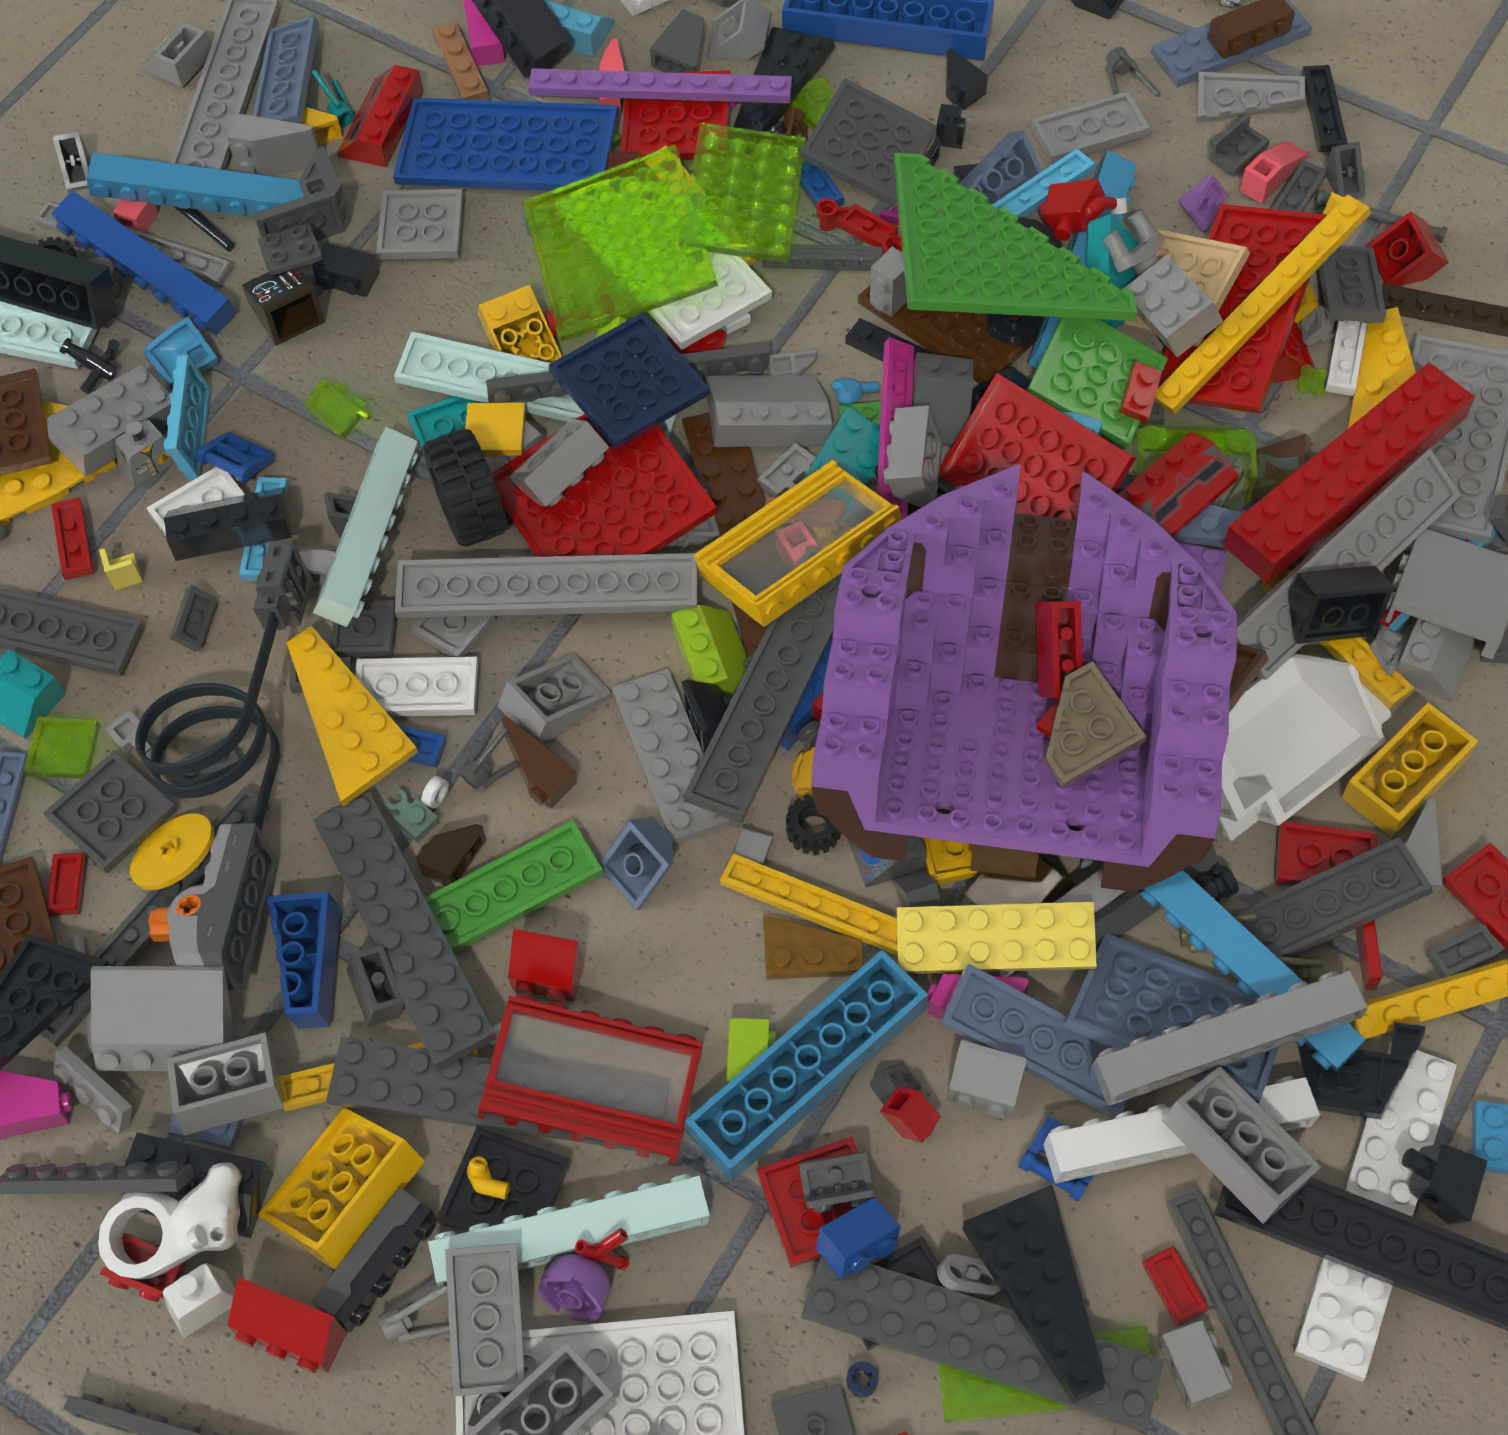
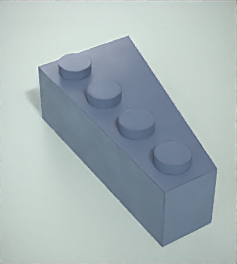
[959,130,1042,205]

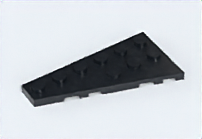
[962,1185,1105,1403]

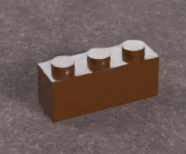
[1208,0,1295,59]

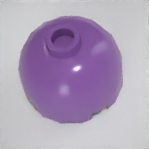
[538,1254,610,1322]

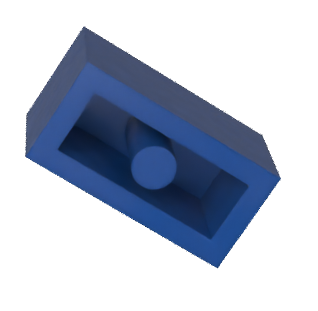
[816,1197,901,1279]

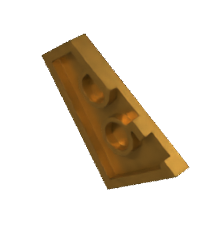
[763,915,863,980]

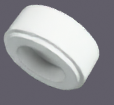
[421,776,449,808]

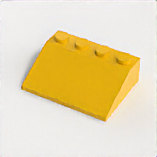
[258,1107,425,1270]

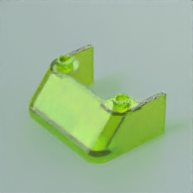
[1132,422,1257,503]

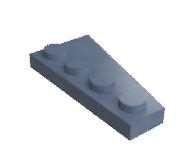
[1173,504,1243,547]

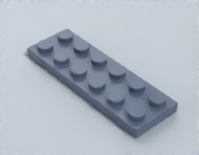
[1150,0,1312,87]
[252,15,319,124]
[939,964,1127,1119]

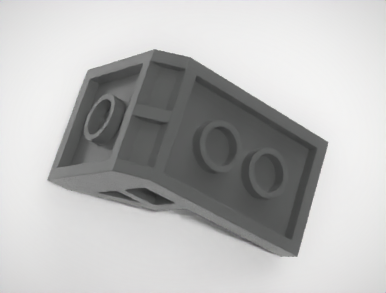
[253,147,351,241]

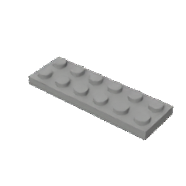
[611,668,731,846]

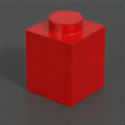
[879,1086,941,1143]

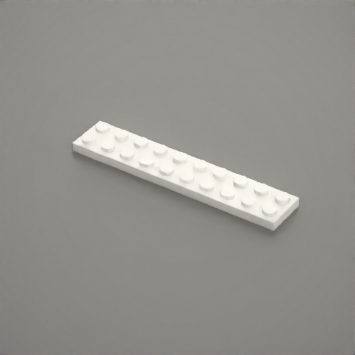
[1294,1041,1457,1382]

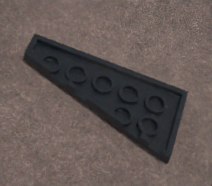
[727,27,835,157]
[0,934,110,1070]

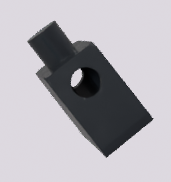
[1401,1144,1488,1224]

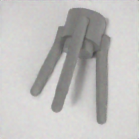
[378,1279,450,1344]

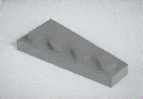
[1196,72,1305,122]

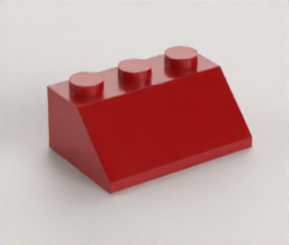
[227,1277,347,1374]

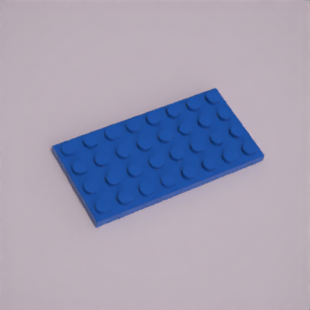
[393,97,619,192]

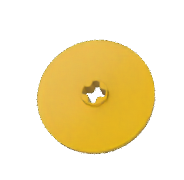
[130,813,215,891]

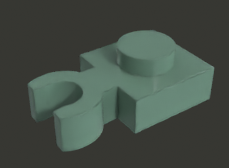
[384,789,440,843]

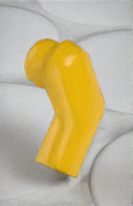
[467,1156,510,1200]

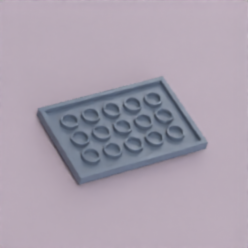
[1064,933,1279,1104]

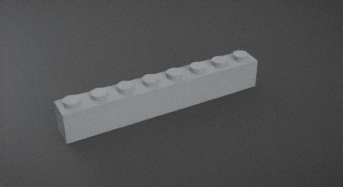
[1092,971,1368,1106]

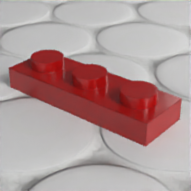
[51,497,94,580]

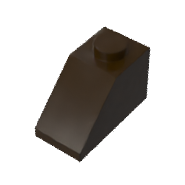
[417,824,487,886]

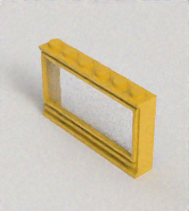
[694,460,902,627]

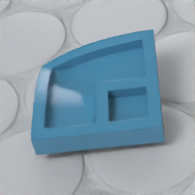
[143,317,219,390]

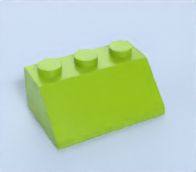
[671,604,747,697]

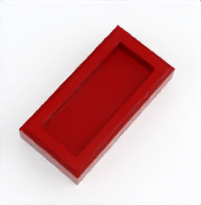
[47,853,87,916]
[1355,920,1383,990]
[1142,1246,1209,1326]

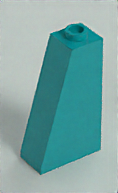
[1087,213,1139,328]

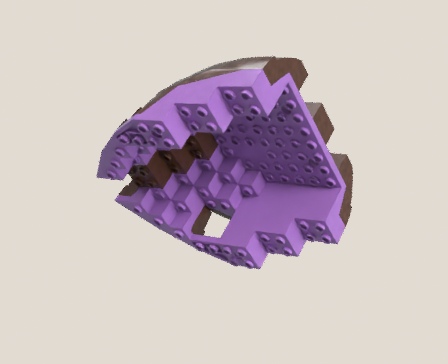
[811,465,1237,892]

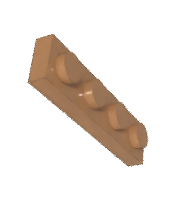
[432,21,489,100]

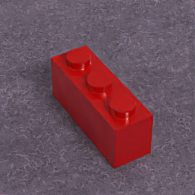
[1035,601,1083,698]

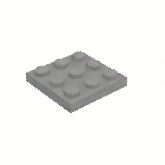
[376,189,464,260]

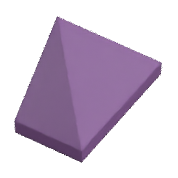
[1178,174,1228,232]

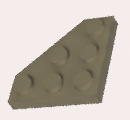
[1045,661,1146,788]

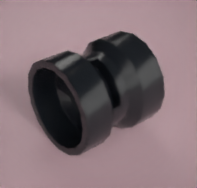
[1194,865,1239,903]

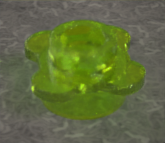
[1297,365,1328,396]

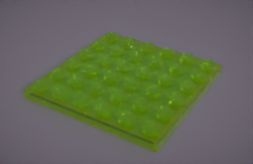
[522,145,719,342]

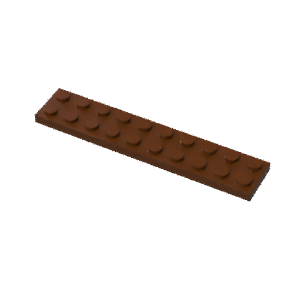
[682,413,786,657]

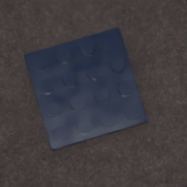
[549,312,710,449]

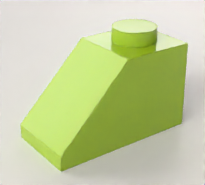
[726,1018,776,1084]

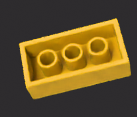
[1342,702,1479,838]

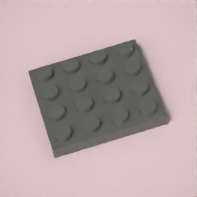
[799,78,937,207]

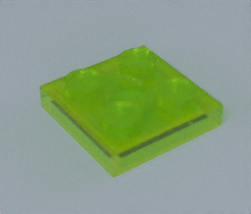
[24,717,100,779]

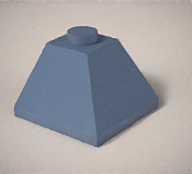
[599,817,673,910]

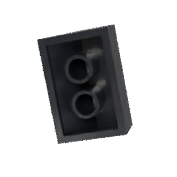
[1288,565,1394,644]

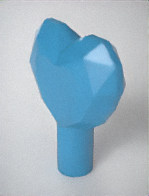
[831,377,879,405]

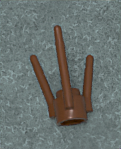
[764,107,808,160]

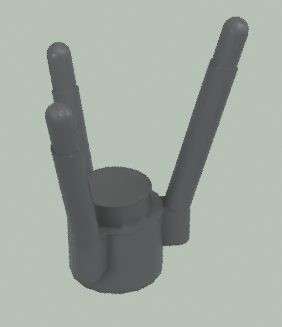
[1105,47,1161,97]
[459,728,518,790]

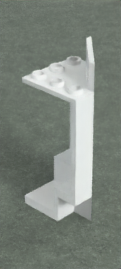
[1219,653,1392,841]

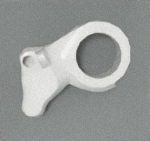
[98,1163,242,1279]

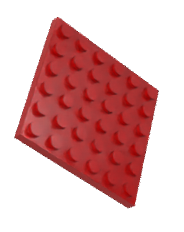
[492,414,719,557]

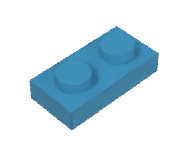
[1472,1100,1508,1174]

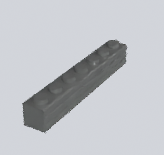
[762,243,882,271]

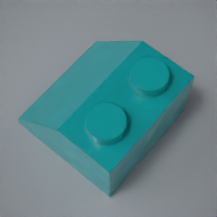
[0,650,65,739]

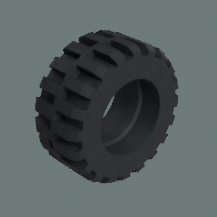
[422,428,507,547]

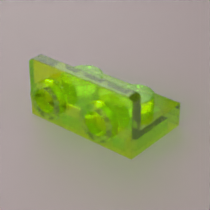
[303,378,373,439]

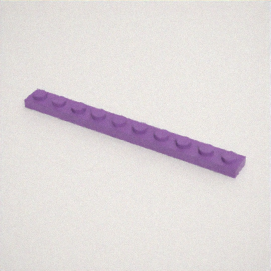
[528,68,792,103]

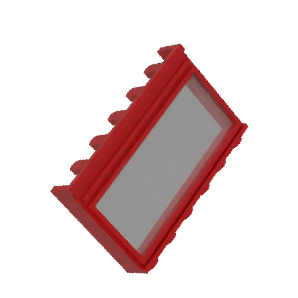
[477,994,703,1166]

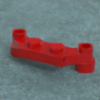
[816,199,902,255]

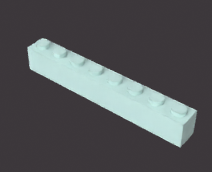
[313,427,418,627]
[428,1174,710,1289]

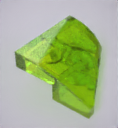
[788,76,834,131]

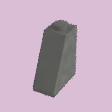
[650,9,705,73]

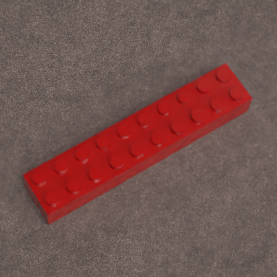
[1223,362,1475,584]

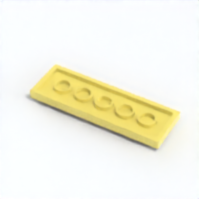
[897,902,1097,974]

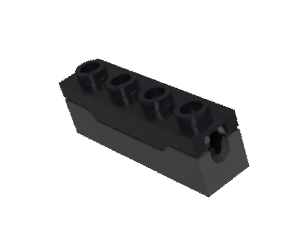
[312,1187,436,1333]

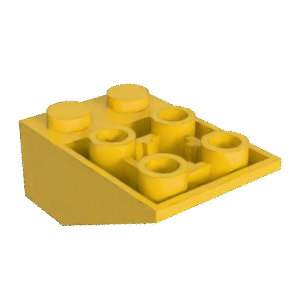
[477,284,562,363]

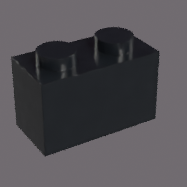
[312,243,379,297]

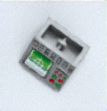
[140,23,210,87]

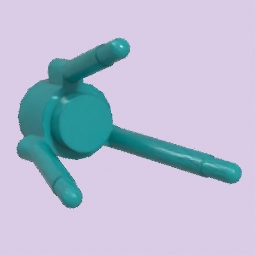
[306,70,355,127]

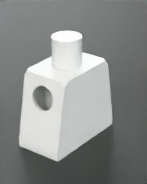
[162,1263,235,1338]

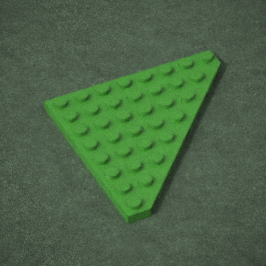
[893,153,1138,321]

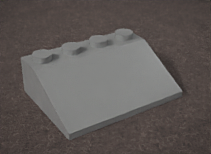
[704,375,832,447]
[91,966,235,1071]

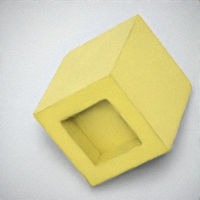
[99,548,143,591]

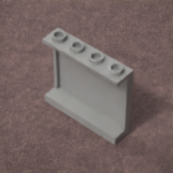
[1385,529,1508,660]

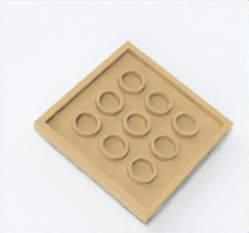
[1117,228,1250,347]

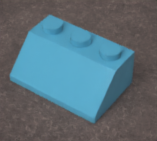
[544,0,615,57]

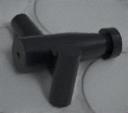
[59,338,120,394]

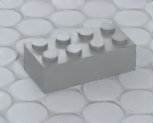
[47,364,171,476]
[465,1341,618,1435]

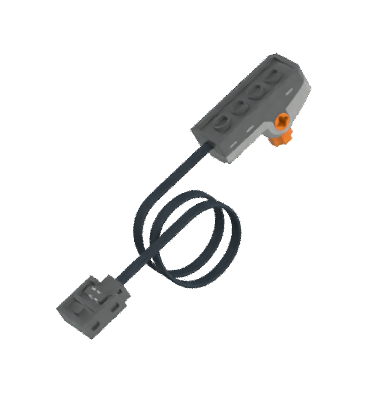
[135,540,313,991]

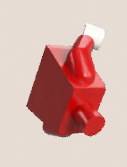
[1039,179,1127,241]

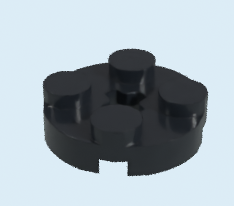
[986,313,1043,347]

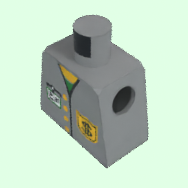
[114,420,175,488]

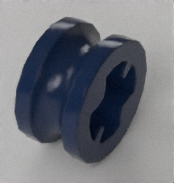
[846,1362,879,1398]

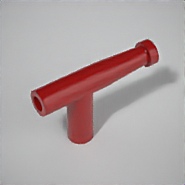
[575,1228,629,1270]

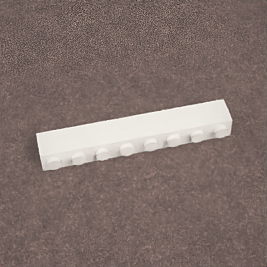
[1043,1076,1320,1184]

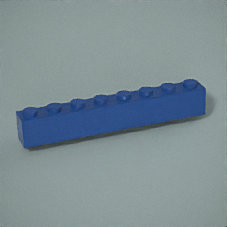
[51,190,237,336]

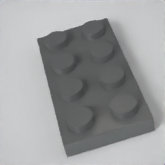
[1319,245,1386,324]

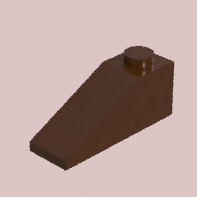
[502,716,576,809]

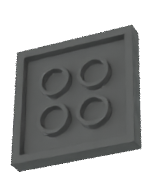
[43,751,177,873]

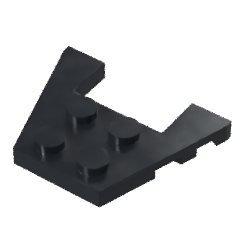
[1297,1022,1426,1120]

